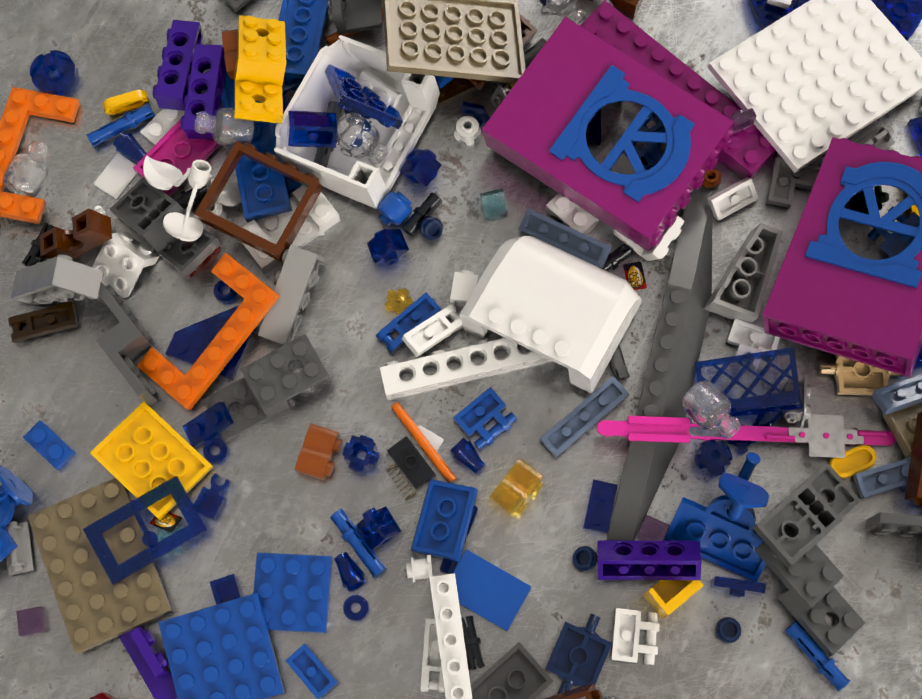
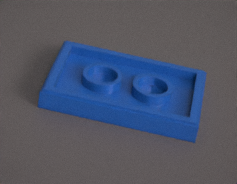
[411,479,478,562]
[452,549,532,631]

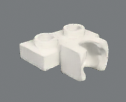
[726,318,780,371]

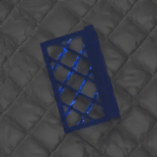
[695,347,803,422]

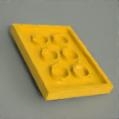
[90,401,213,520]

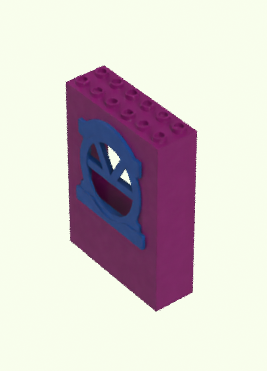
[482,17,734,252]
[762,137,922,377]

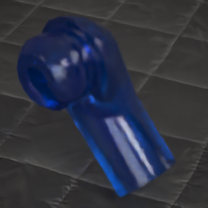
[461,101,490,127]

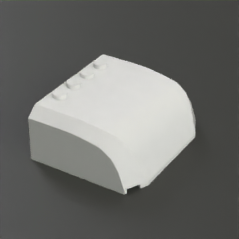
[274,35,440,209]
[459,236,642,394]

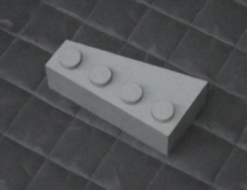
[703,223,783,323]
[257,244,327,345]
[11,255,103,305]

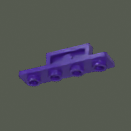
[118,626,177,699]

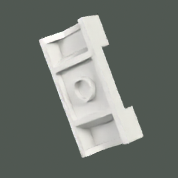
[545,143,635,235]
[240,185,341,274]

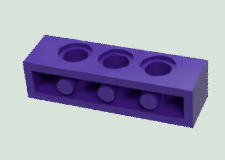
[153,20,204,111]
[180,44,226,140]
[598,540,702,580]

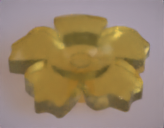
[385,288,414,316]

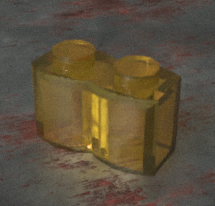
[490,458,544,517]

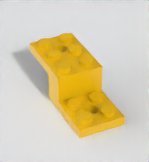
[234,15,286,124]

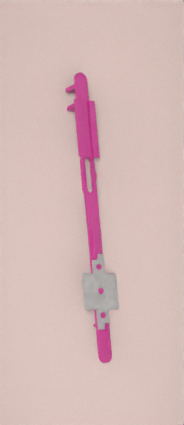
[597,414,896,458]

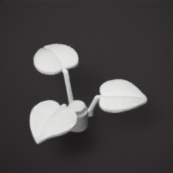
[143,156,242,242]

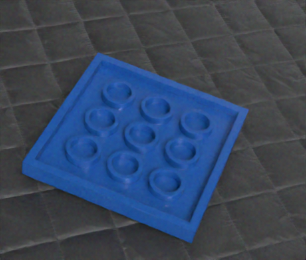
[158,593,285,699]

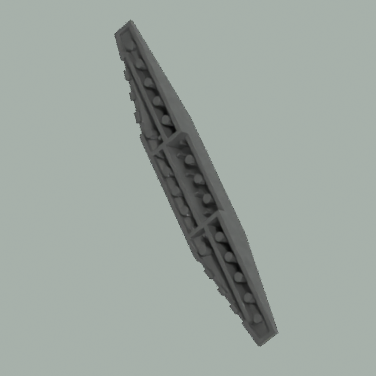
[606,186,713,541]

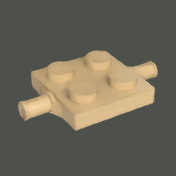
[819,355,903,395]

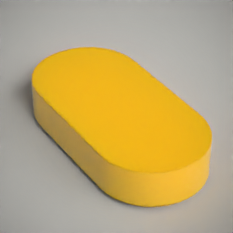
[102,90,149,116]
[828,445,877,480]

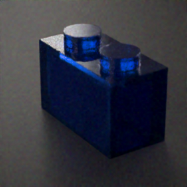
[287,111,338,148]

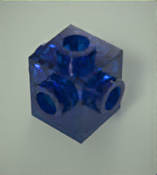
[399,149,442,187]
[367,229,409,266]
[342,435,380,473]
[694,440,733,477]
[356,506,402,550]

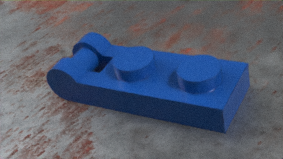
[376,292,442,354]

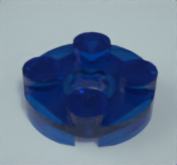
[30,50,78,96]

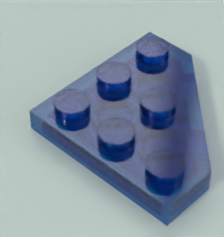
[325,64,403,129]
[165,306,256,381]

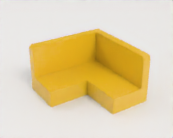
[642,580,704,619]

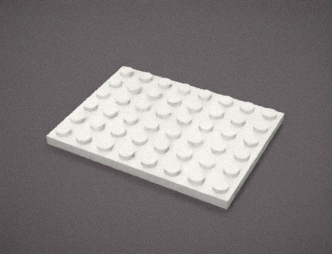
[707,0,922,173]

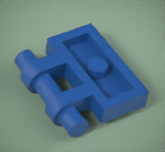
[867,201,920,257]
[453,387,517,450]

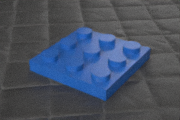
[253,553,333,633]

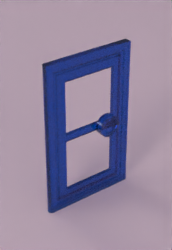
[83,476,208,585]

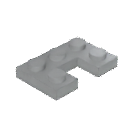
[767,157,821,208]

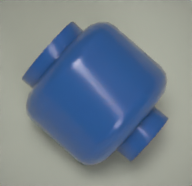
[378,191,412,226]

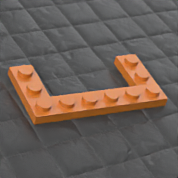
[0,87,80,224]
[137,252,280,411]

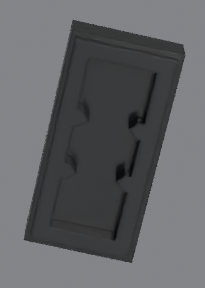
[387,436,436,490]

